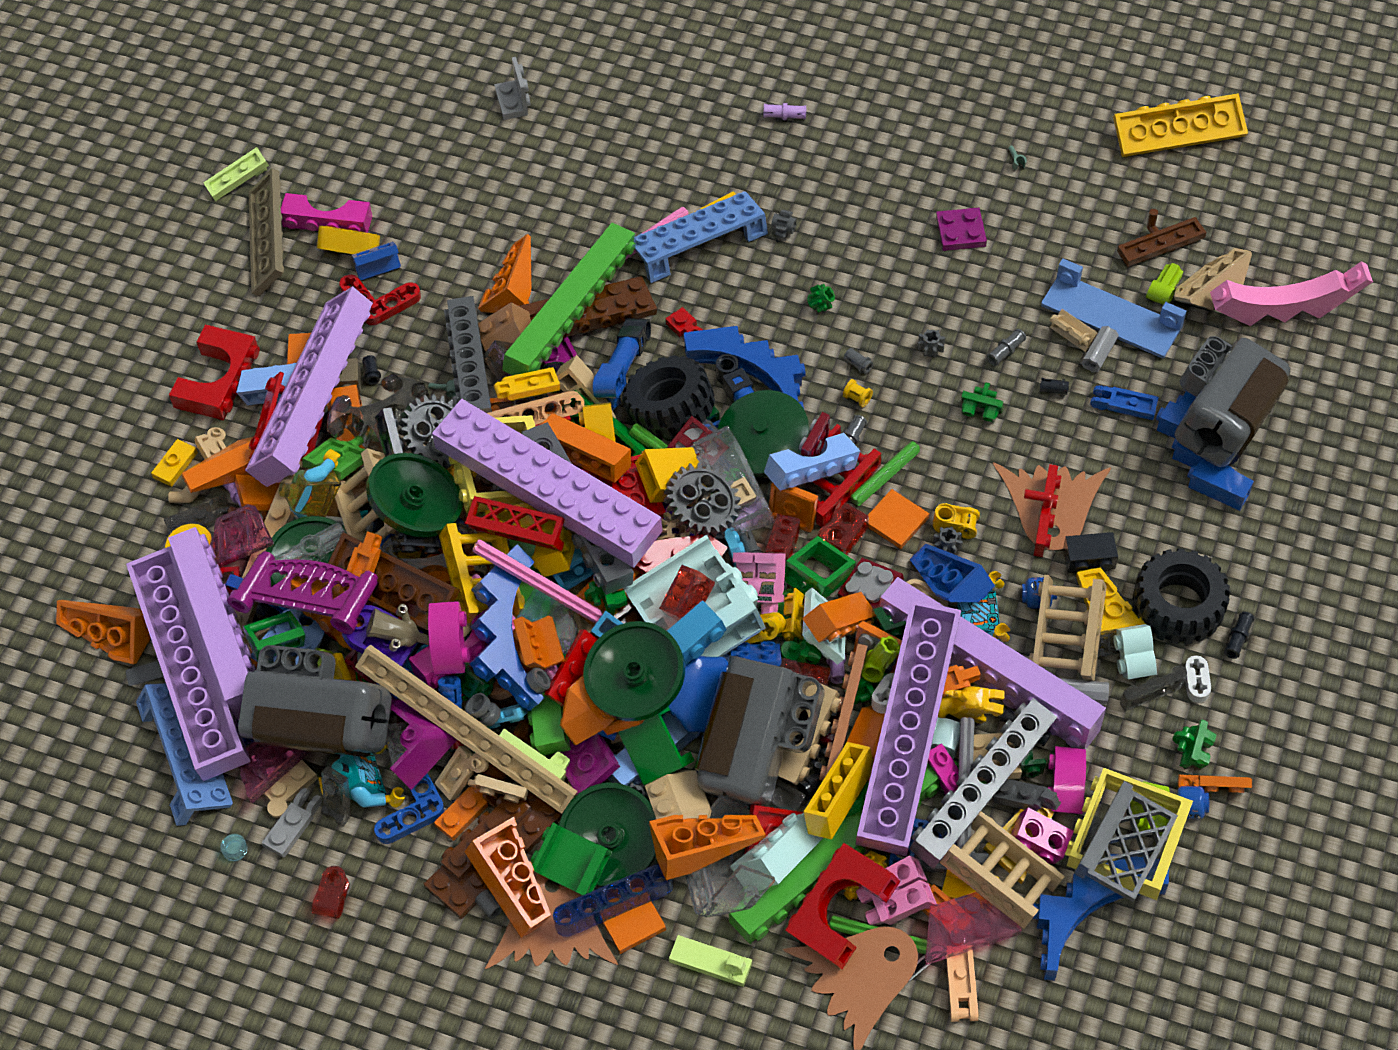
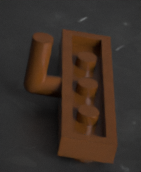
[1117,209,1206,267]

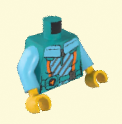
[956,571,1010,642]
[331,744,405,808]

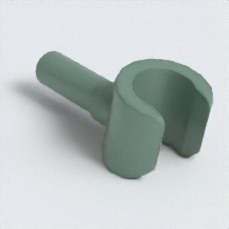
[1008,145,1027,170]
[428,380,458,398]

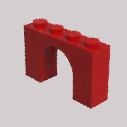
[169,324,260,420]
[785,843,901,970]

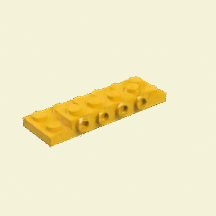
[1113,93,1248,157]

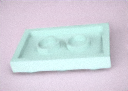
[802,588,845,665]

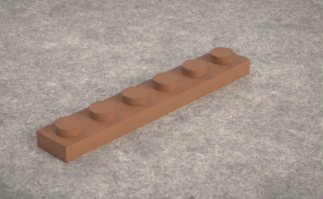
[819,644,868,781]

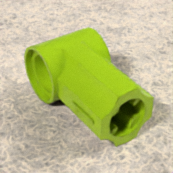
[1146,263,1184,305]
[861,636,901,683]

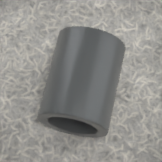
[475,889,503,919]

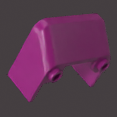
[390,697,457,790]

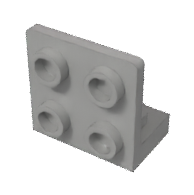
[494,57,531,120]

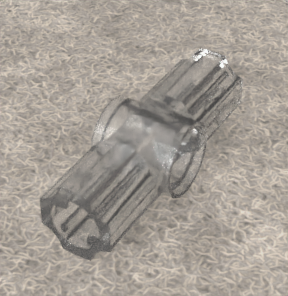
[275,522,345,576]
[548,598,578,654]

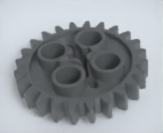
[398,394,453,469]
[663,463,741,537]

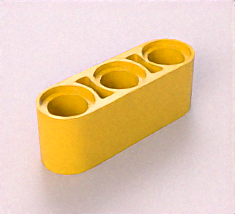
[316,226,380,254]

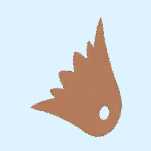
[993,462,1111,550]
[485,872,618,969]
[783,927,918,1050]

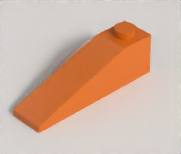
[478,234,531,313]
[182,437,253,493]
[56,600,151,664]
[649,815,766,880]

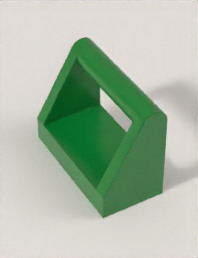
[243,611,305,662]

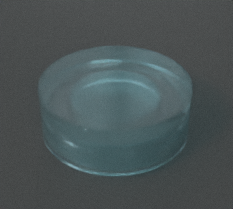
[220,834,248,861]

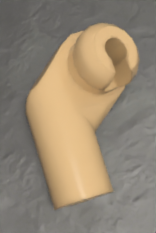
[168,485,201,503]

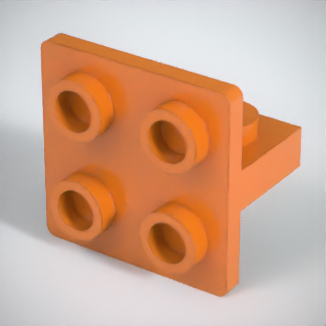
[513,616,564,673]

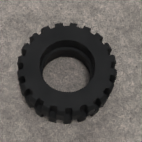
[622,355,715,441]
[1132,548,1231,644]

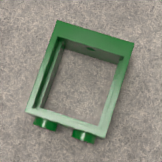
[784,536,856,598]

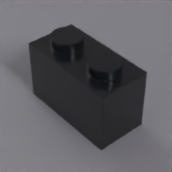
[1063,532,1118,573]

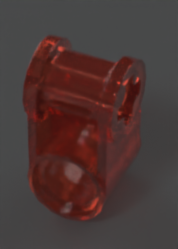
[312,866,350,919]

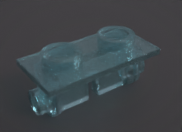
[517,576,555,622]

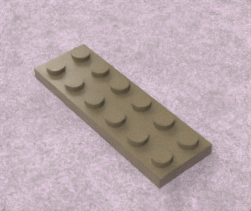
[249,168,284,296]

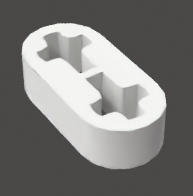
[1184,656,1211,703]
[871,673,894,714]

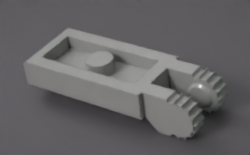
[262,788,322,858]

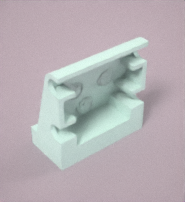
[623,535,766,657]

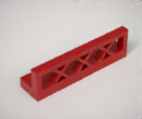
[465,496,565,552]

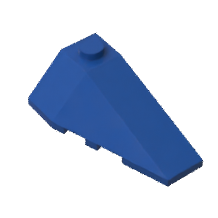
[910,544,995,602]

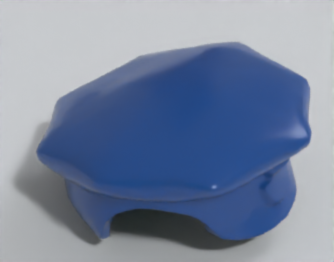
[669,656,728,732]

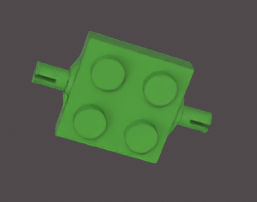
[302,435,365,480]

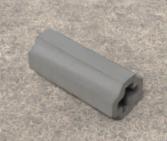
[1081,326,1119,372]
[1059,678,1109,705]

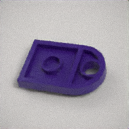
[342,605,424,667]

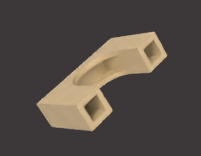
[778,667,841,785]

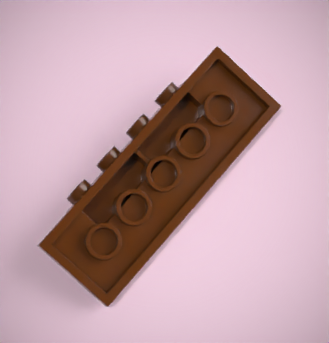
[519,276,657,338]
[328,532,460,630]
[424,790,564,920]

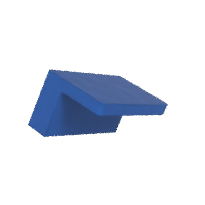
[351,242,401,280]

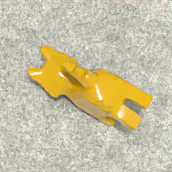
[938,686,1004,724]

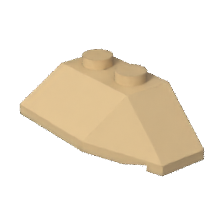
[1174,248,1252,310]
[645,769,712,819]

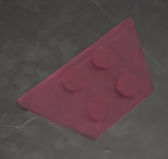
[210,504,274,568]
[239,742,311,803]
[925,892,1022,965]

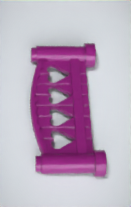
[227,551,378,634]

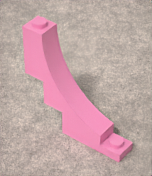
[1210,261,1373,326]

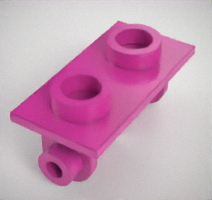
[928,743,959,795]

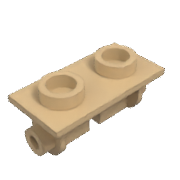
[1050,309,1098,352]

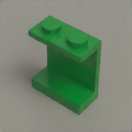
[618,706,695,785]
[531,823,613,899]

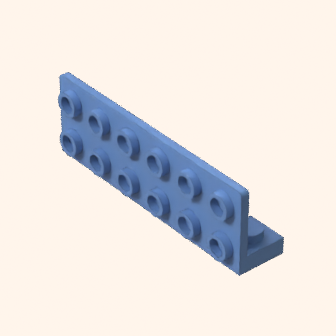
[634,192,768,283]
[1041,259,1186,358]
[136,683,233,826]

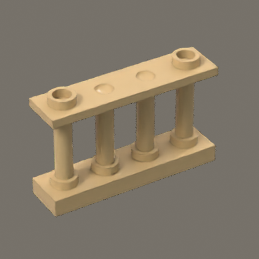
[329,448,396,542]
[1029,575,1107,681]
[940,811,1065,929]

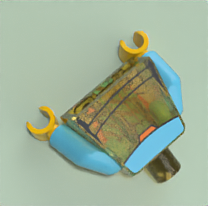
[279,449,341,518]

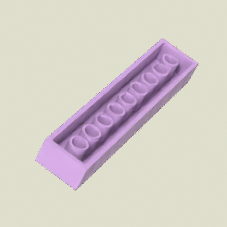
[245,286,373,487]
[432,398,662,568]
[126,546,251,781]
[880,577,1106,749]
[856,600,961,857]

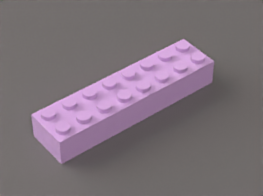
[168,527,256,720]

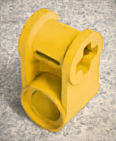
[933,503,980,539]
[745,612,786,644]

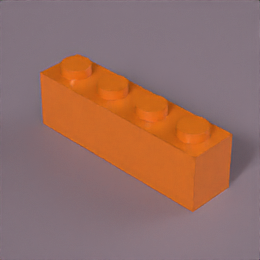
[540,413,631,483]
[802,592,873,643]

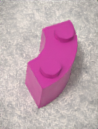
[428,601,470,675]
[1048,746,1086,814]

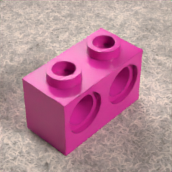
[1011,808,1074,864]

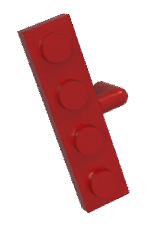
[1024,464,1062,557]

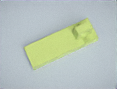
[203,147,269,201]
[499,729,570,781]
[669,935,752,987]

